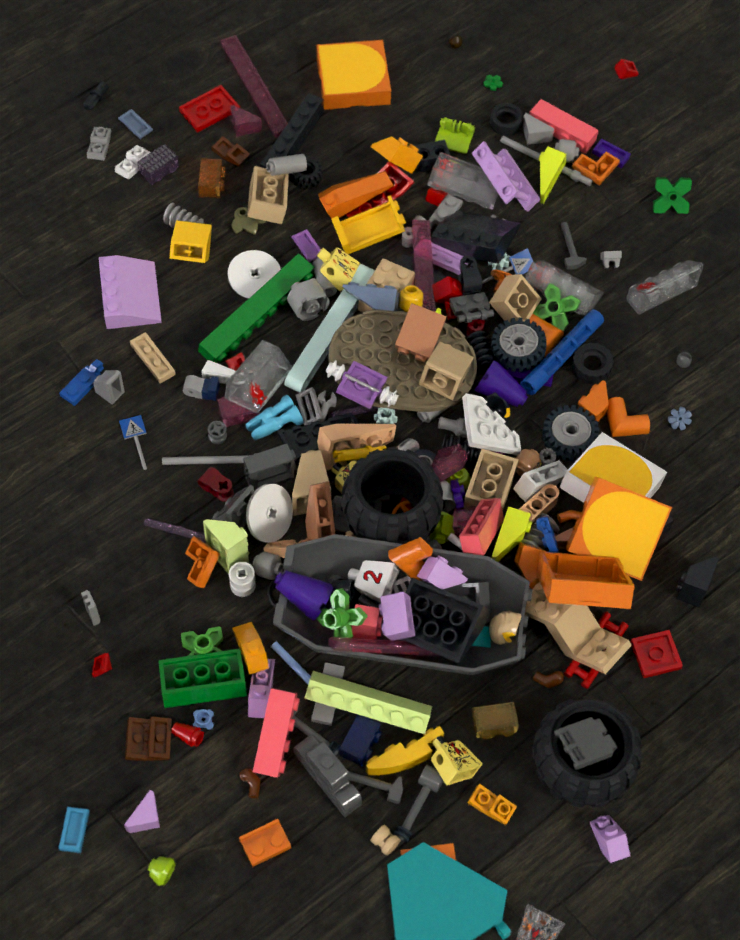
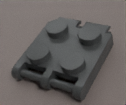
[554,717,617,769]

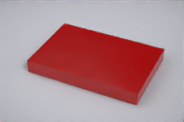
[179,85,240,132]

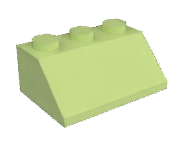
[203,519,249,574]

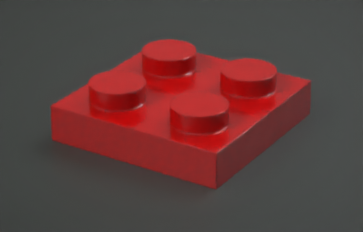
[630,630,683,678]

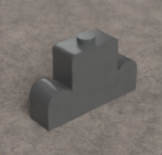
[293,735,362,817]

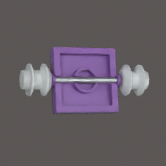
[326,360,399,409]

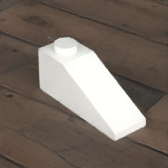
[513,460,568,502]

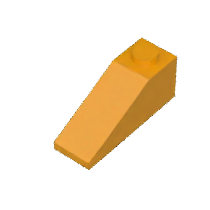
[232,622,269,675]

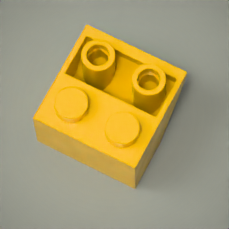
[170,220,212,263]

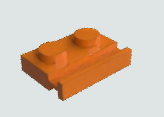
[239,819,291,867]

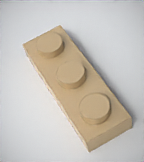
[130,332,176,383]

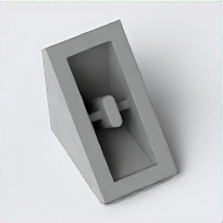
[522,113,554,144]

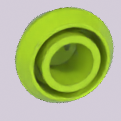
[445,466,471,489]
[148,857,176,886]

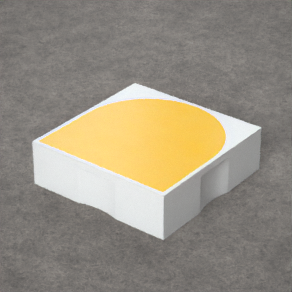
[559,432,667,502]

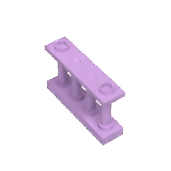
[472,141,540,211]

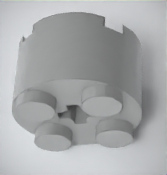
[287,278,330,321]

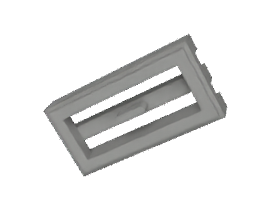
[296,387,324,426]
[81,590,101,626]

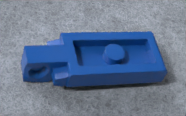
[59,359,104,406]
[536,515,560,553]

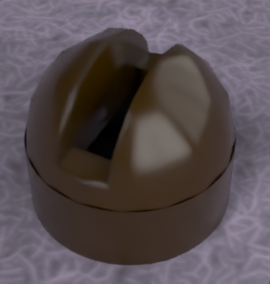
[448,35,462,49]

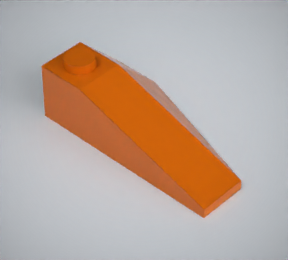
[318,171,393,219]

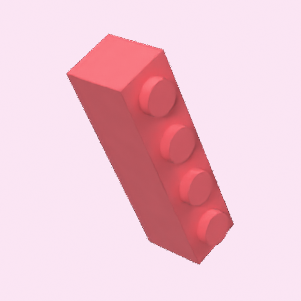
[530,99,599,154]
[459,498,504,556]
[253,688,300,777]

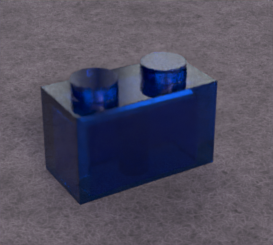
[340,714,382,766]

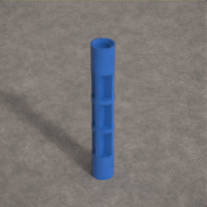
[520,309,604,395]

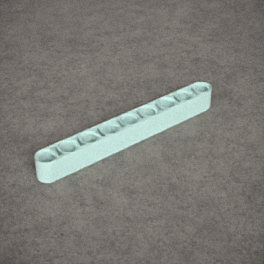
[284,264,375,393]

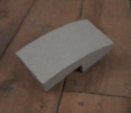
[87,127,111,160]

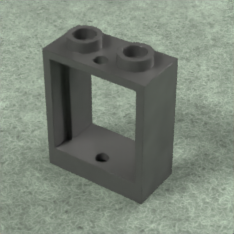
[243,444,297,491]

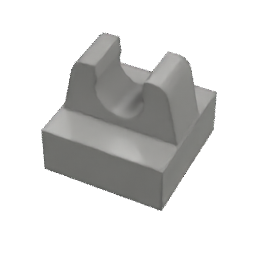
[600,251,622,268]

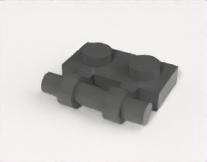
[449,292,494,323]

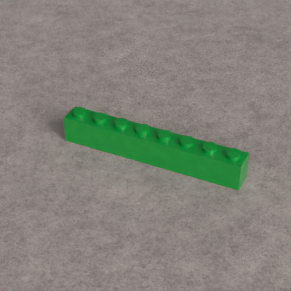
[198,253,314,363]

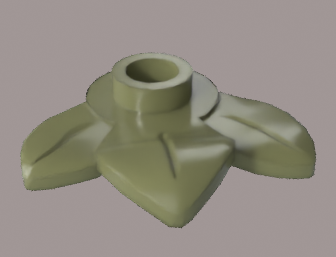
[232,207,266,234]

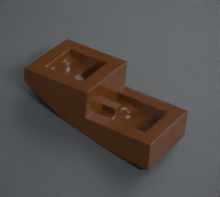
[211,136,250,166]

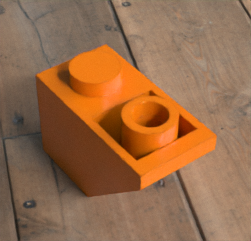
[578,380,609,422]
[514,542,546,589]

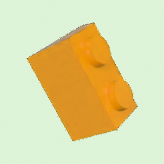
[371,136,423,174]

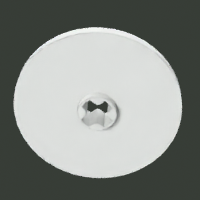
[228,250,281,298]
[246,484,293,543]

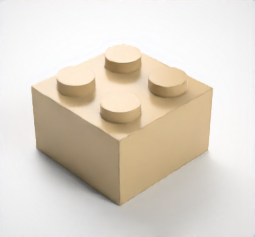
[489,274,541,323]

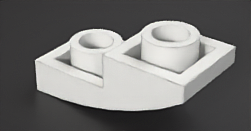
[115,145,151,179]

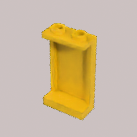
[331,195,406,254]

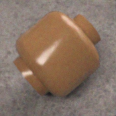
[515,449,542,476]

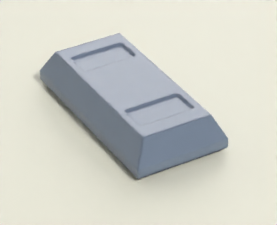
[118,109,153,139]

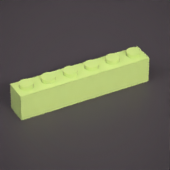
[305,671,432,734]

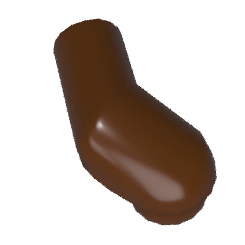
[533,671,564,688]
[239,768,261,799]

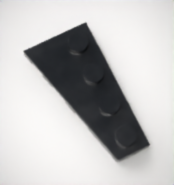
[277,413,359,463]

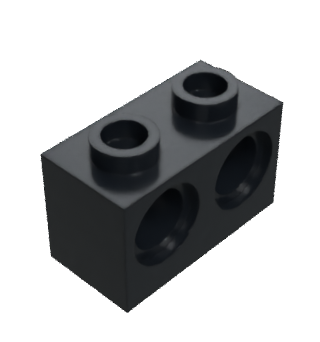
[414,140,450,173]

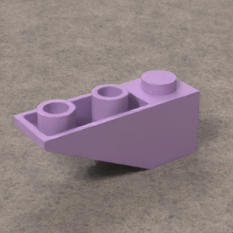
[248,659,275,718]

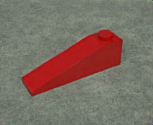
[345,161,414,218]

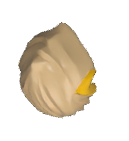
[489,611,521,645]

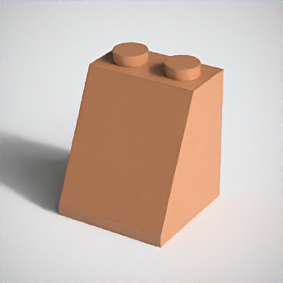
[395,303,447,362]

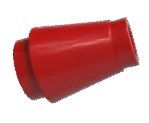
[171,722,204,747]

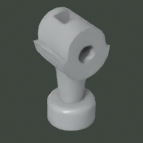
[401,215,427,248]

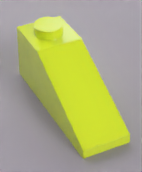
[538,147,567,204]
[491,506,533,562]

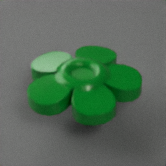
[484,75,503,91]

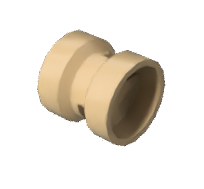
[371,825,401,856]

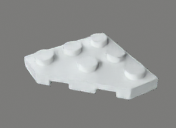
[462,393,521,455]

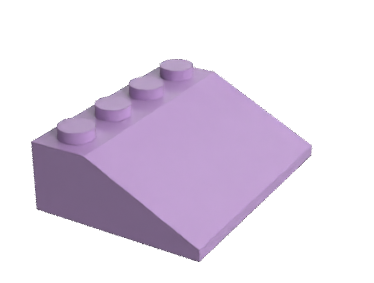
[99,255,162,329]

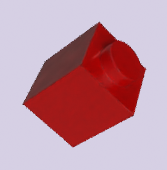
[432,276,463,304]

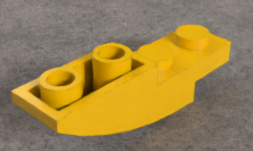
[366,726,444,775]

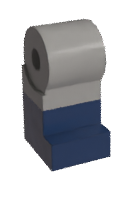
[183,375,220,401]

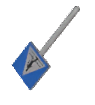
[482,248,536,284]
[119,415,147,470]

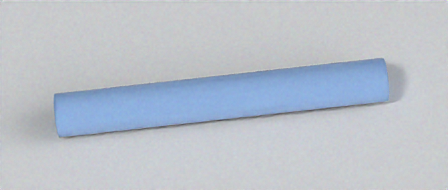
[271,641,311,684]

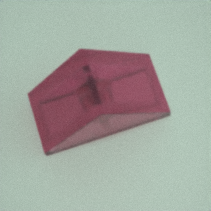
[230,105,262,136]

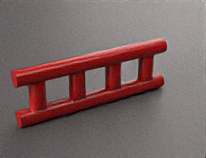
[564,611,628,689]

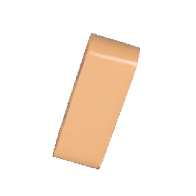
[518,484,559,527]

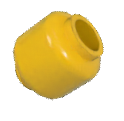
[399,285,423,312]

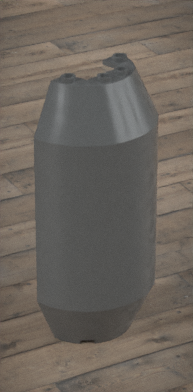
[273,534,533,675]

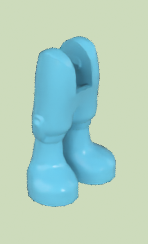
[245,395,304,440]

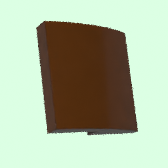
[125,716,172,761]

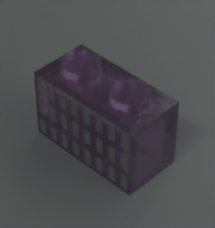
[137,144,179,185]

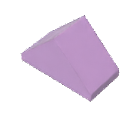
[124,790,160,833]

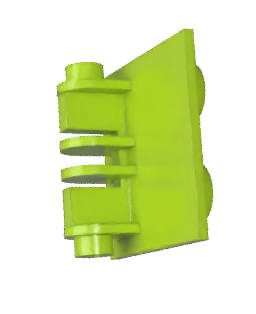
[435,117,475,154]

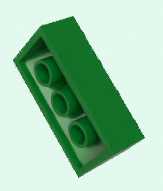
[159,649,247,708]

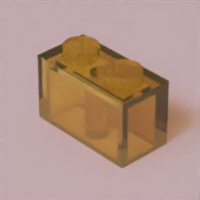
[472,702,519,739]

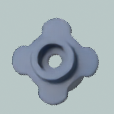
[193,709,214,730]

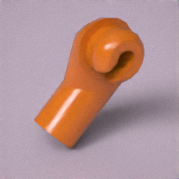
[557,510,582,523]

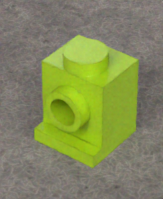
[430,511,457,544]

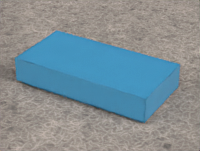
[59,807,89,853]

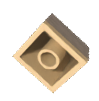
[419,342,474,400]
[292,450,331,516]

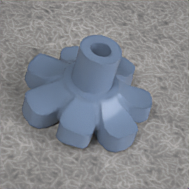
[668,407,692,430]

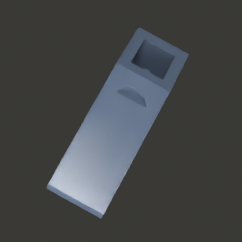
[343,282,400,311]

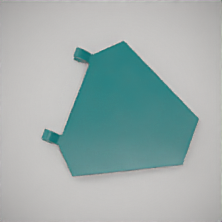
[387,842,511,940]

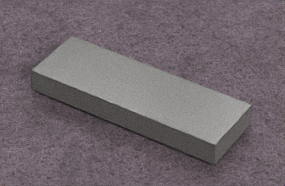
[311,663,345,726]

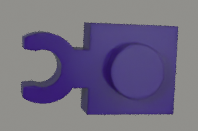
[450,479,466,509]

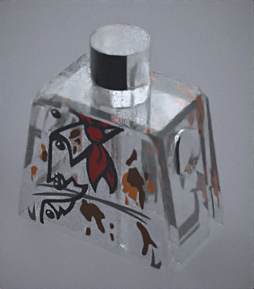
[516,904,565,940]

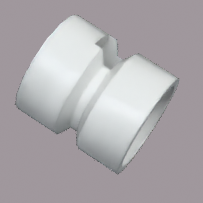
[229,562,256,597]

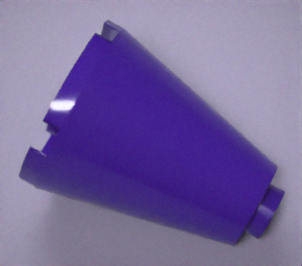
[475,360,528,407]
[274,570,333,621]

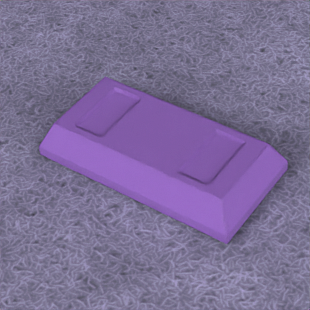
[291,229,321,263]

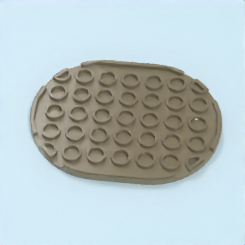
[328,310,477,412]

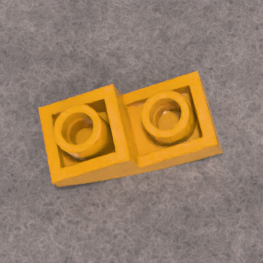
[467,784,517,825]

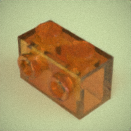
[198,158,226,198]

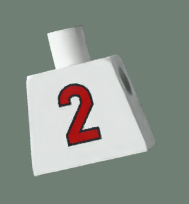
[348,560,400,603]

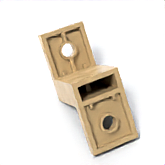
[525,582,631,674]

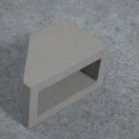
[93,370,125,404]

